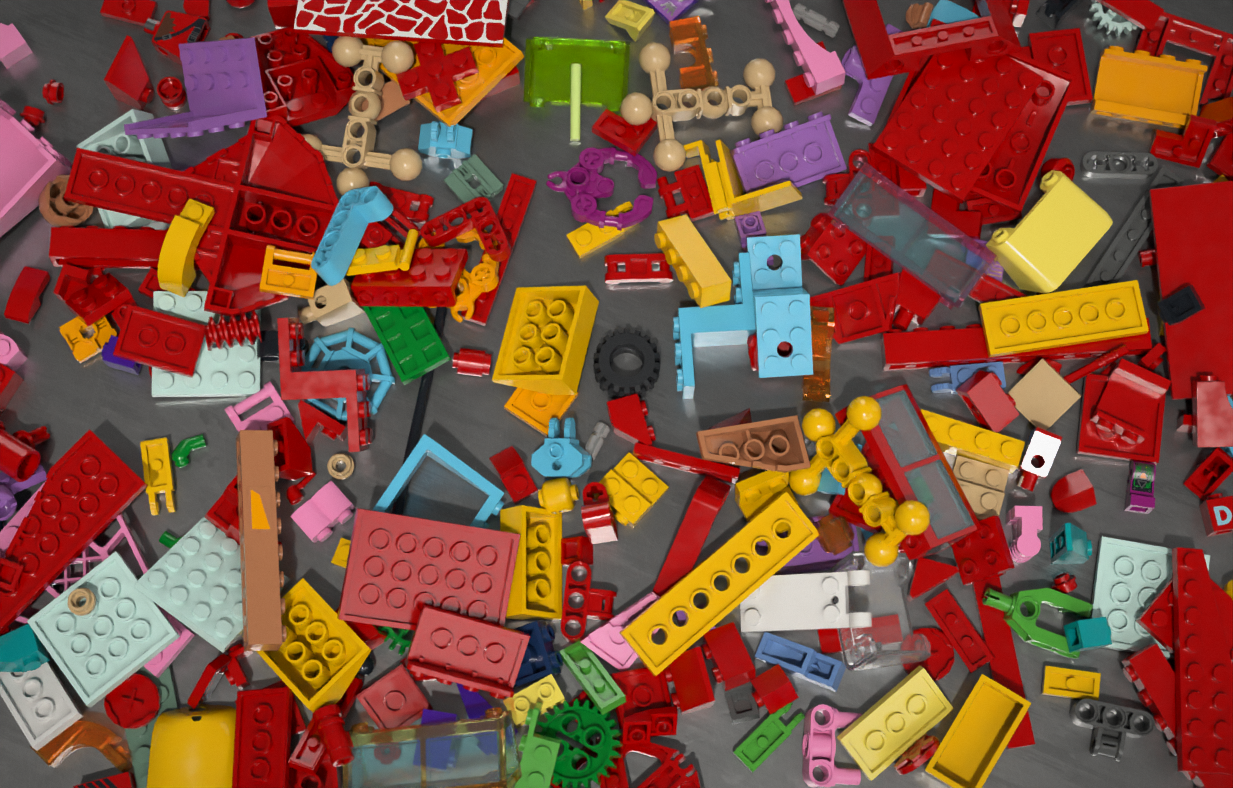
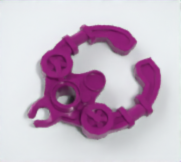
[546,147,657,231]

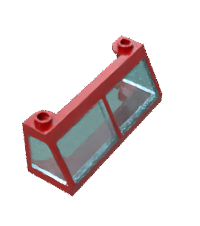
[835,384,982,560]

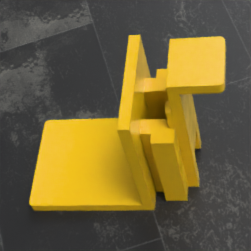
[683,139,803,221]

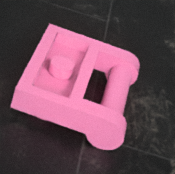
[224,381,296,432]

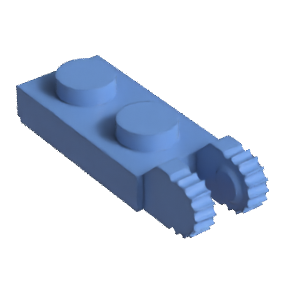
[929,361,1006,394]

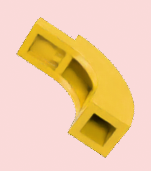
[158,198,215,297]

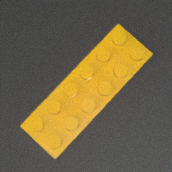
[979,280,1149,358]

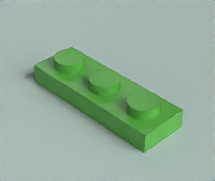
[559,640,626,715]

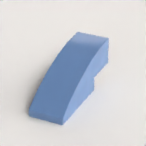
[754,632,846,692]

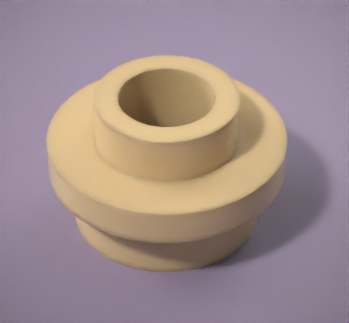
[327,453,355,480]
[68,588,96,616]

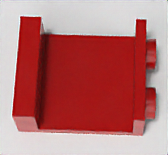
[1091,358,1172,444]

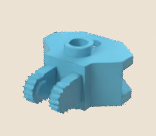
[418,120,473,159]
[531,418,592,478]

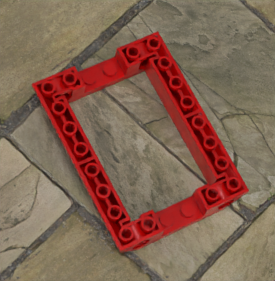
[842,0,1022,80]

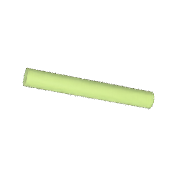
[570,63,581,141]

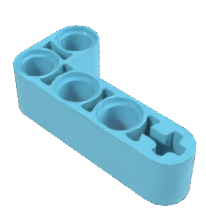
[311,186,394,286]

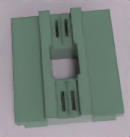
[443,154,504,204]

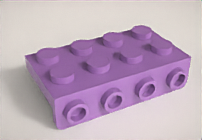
[730,112,847,194]

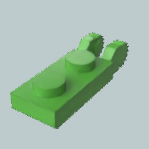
[733,702,805,773]

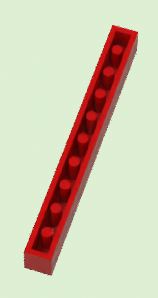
[880,318,1152,371]

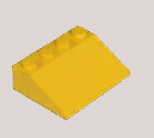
[492,285,599,395]
[256,578,371,713]

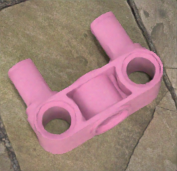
[802,704,862,788]

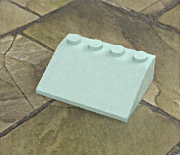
[76,109,172,229]

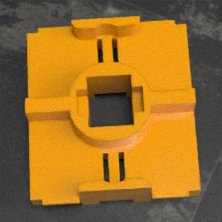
[59,316,118,363]

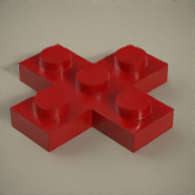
[396,42,479,113]

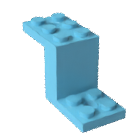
[746,234,813,378]
[672,252,756,399]

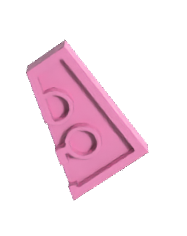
[580,592,660,672]

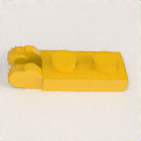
[566,201,638,259]
[140,437,176,515]

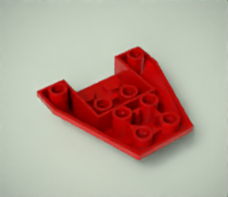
[249,26,356,127]

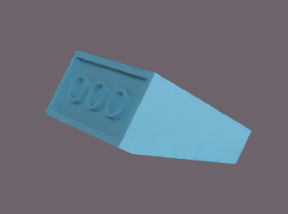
[373,434,505,529]

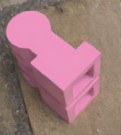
[1006,506,1043,563]

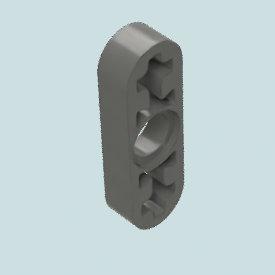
[1080,151,1158,179]

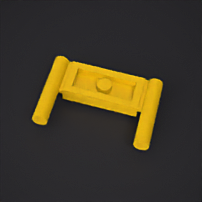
[346,229,418,276]

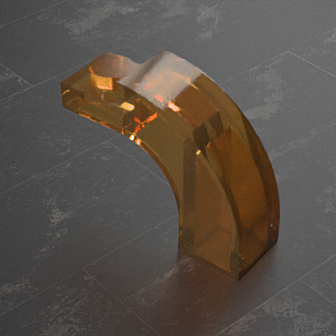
[801,306,834,402]
[30,721,132,773]

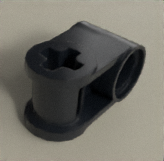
[257,330,309,362]

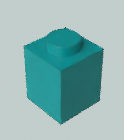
[1064,617,1112,653]

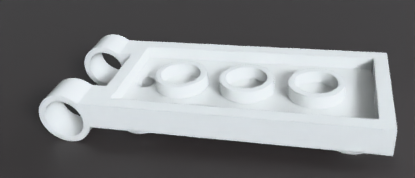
[740,570,872,633]

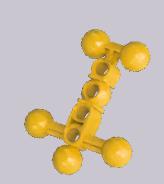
[788,396,930,567]

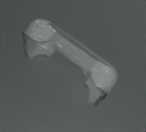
[829,551,931,671]

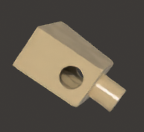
[298,278,365,327]

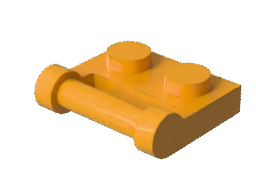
[259,245,317,300]

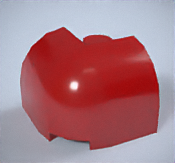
[205,475,240,545]

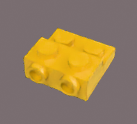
[594,452,669,528]

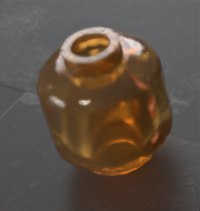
[816,513,855,556]

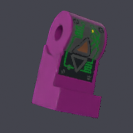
[1124,460,1156,514]

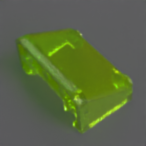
[523,37,631,111]

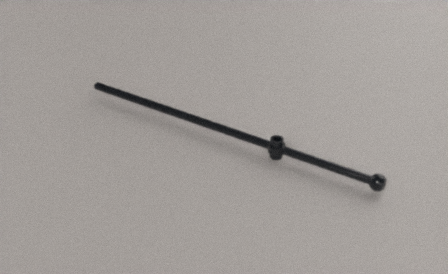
[357,307,448,675]

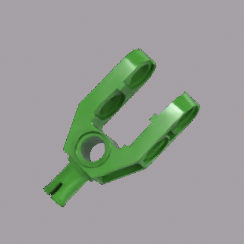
[982,588,1093,659]

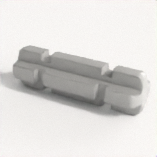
[793,3,840,38]
[583,422,610,473]

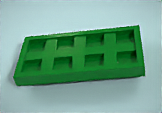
[362,306,451,385]

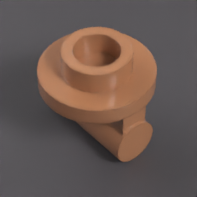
[906,2,934,29]

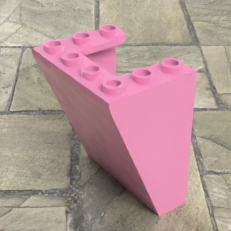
[0,99,73,237]

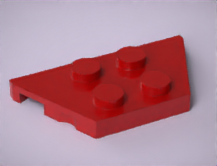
[810,272,902,344]

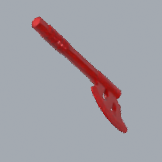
[1016,344,1130,384]

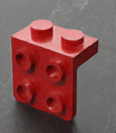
[800,213,867,285]

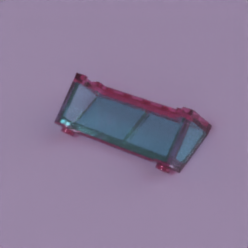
[828,162,999,310]

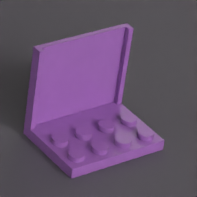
[124,37,267,139]

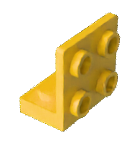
[735,470,802,542]

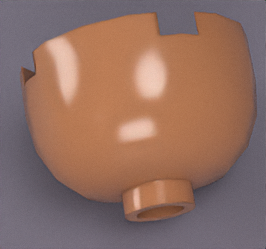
[38,175,94,227]

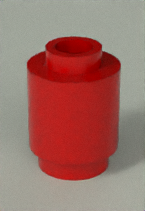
[452,347,492,377]

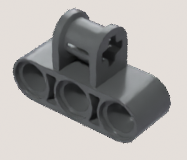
[1069,699,1155,761]

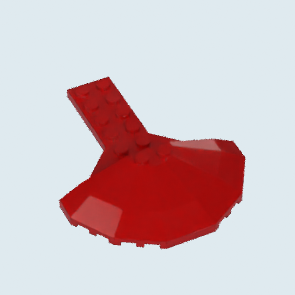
[64,115,339,317]

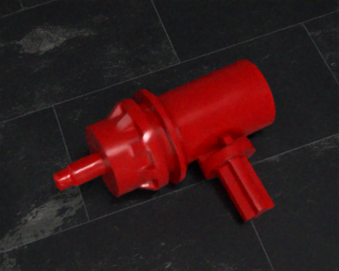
[0,420,50,482]

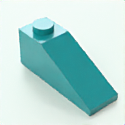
[1049,523,1092,565]
[0,624,50,672]

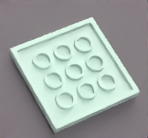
[152,291,261,397]
[135,517,290,653]
[1090,536,1210,660]
[27,551,180,708]

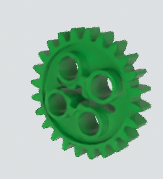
[536,699,623,788]

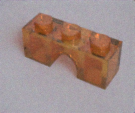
[669,16,719,91]

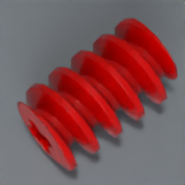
[204,310,262,351]

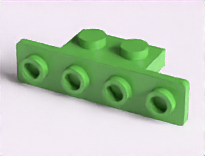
[510,702,562,788]

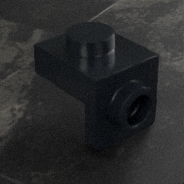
[1157,285,1206,326]

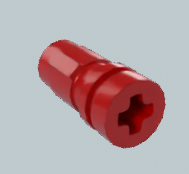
[312,704,354,767]

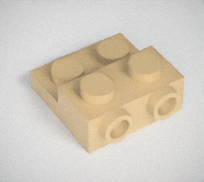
[952,455,1010,521]

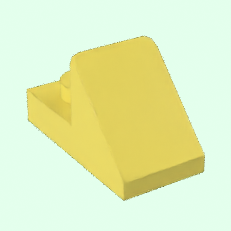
[605,0,655,42]

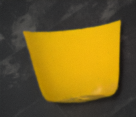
[147,704,236,788]

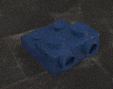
[513,620,563,689]

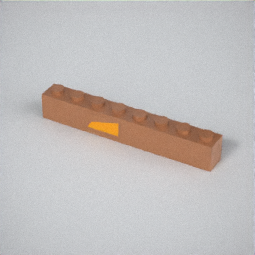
[236,430,286,651]

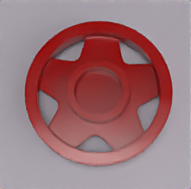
[893,734,940,775]

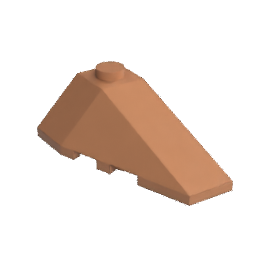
[696,415,811,473]

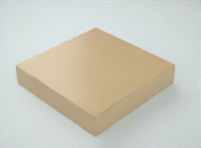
[1007,358,1082,431]

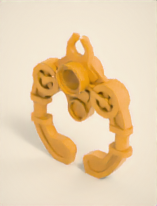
[415,224,499,322]

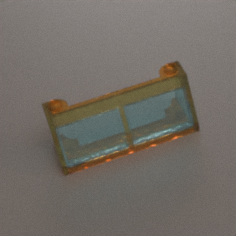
[343,707,522,788]

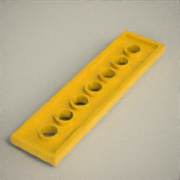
[619,492,820,676]

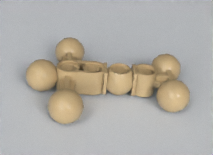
[302,36,423,196]
[620,42,783,172]

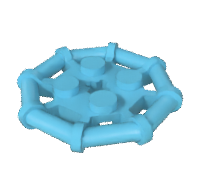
[301,327,395,424]

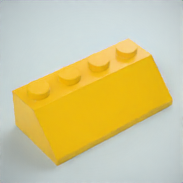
[500,505,562,620]

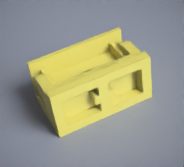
[503,674,565,729]

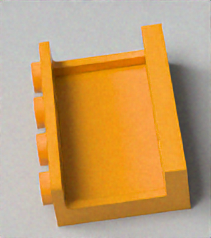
[1090,46,1208,130]

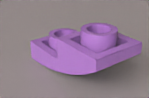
[734,211,774,266]

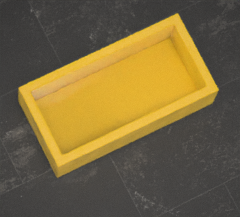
[925,674,1031,788]

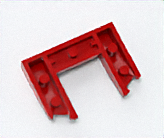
[1134,12,1233,105]

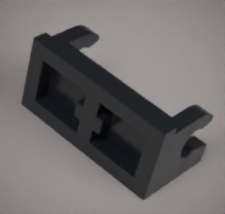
[1035,0,1083,30]

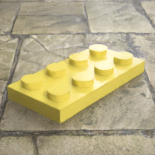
[836,666,954,781]

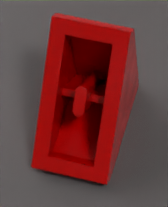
[1183,447,1233,501]
[906,557,959,602]

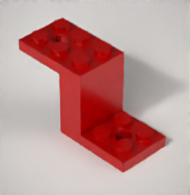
[277,318,373,452]

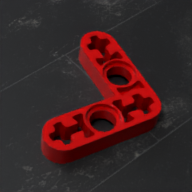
[420,197,511,262]

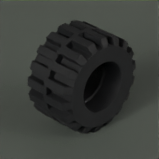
[593,329,660,399]

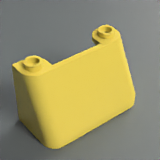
[985,170,1113,294]

